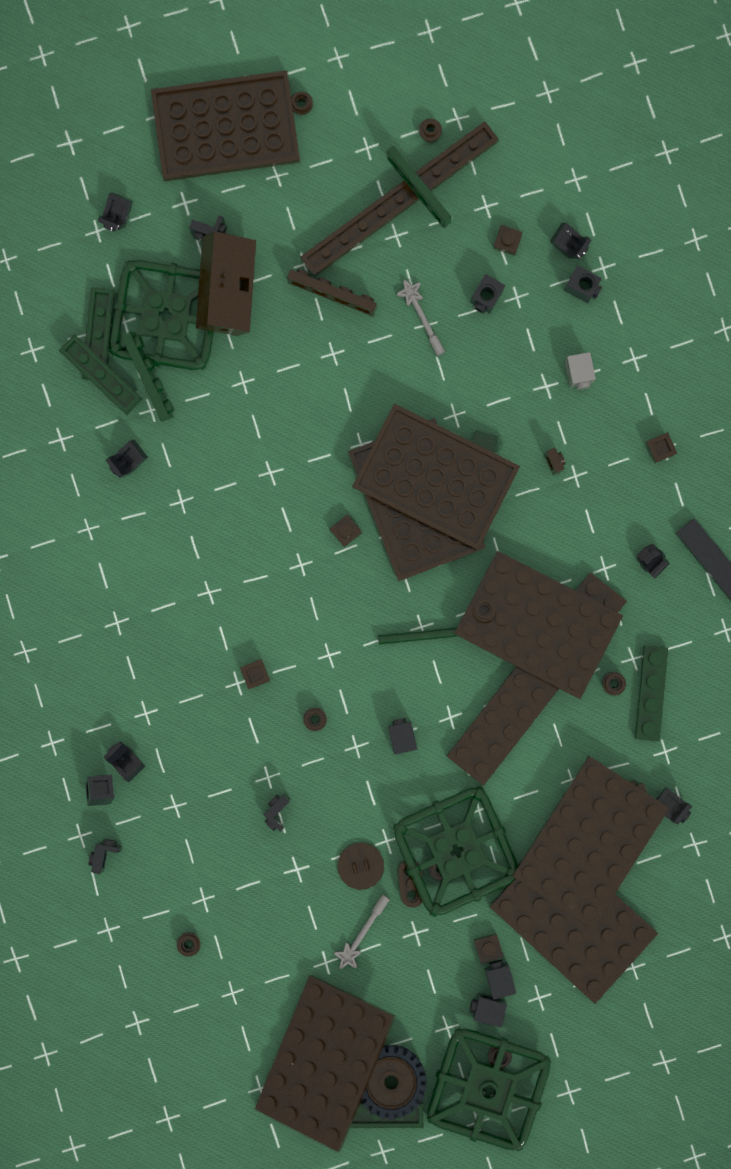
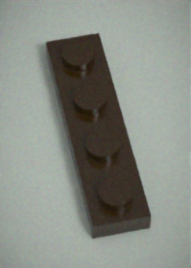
[287,269,377,317]

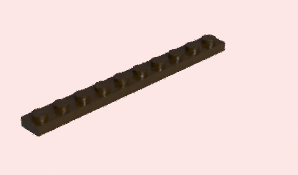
[301,121,499,277]

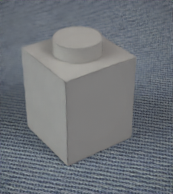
[565,352,596,390]

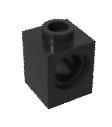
[564,265,602,304]
[470,274,505,314]
[388,718,417,755]
[85,775,114,806]
[485,960,517,1000]
[469,993,507,1028]

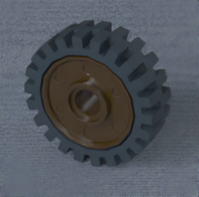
[361,1044,426,1119]

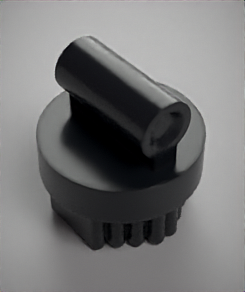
[637,544,670,578]

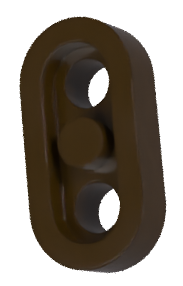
[397,860,423,908]

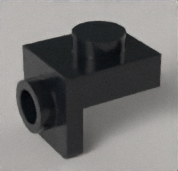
[98,192,133,231]
[189,215,227,242]
[549,223,592,259]
[106,439,148,478]
[104,741,145,782]
[656,787,692,825]
[264,793,291,831]
[89,839,122,874]

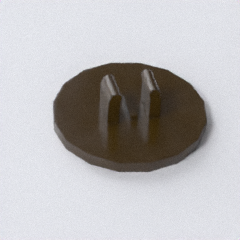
[338,843,384,890]

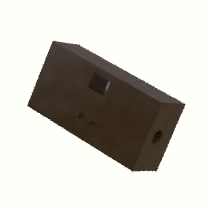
[196,231,256,336]

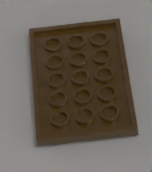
[151,70,300,181]
[352,404,520,550]
[348,418,486,582]
[454,551,624,699]
[512,756,669,929]
[489,879,658,1004]
[255,975,396,1152]

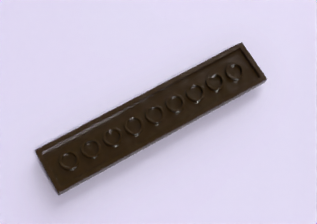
[447,573,627,786]

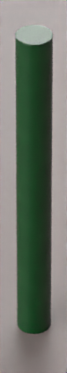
[378,627,458,645]

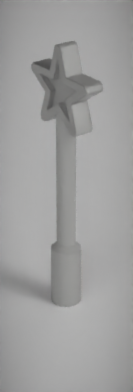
[397,280,445,356]
[334,894,390,969]

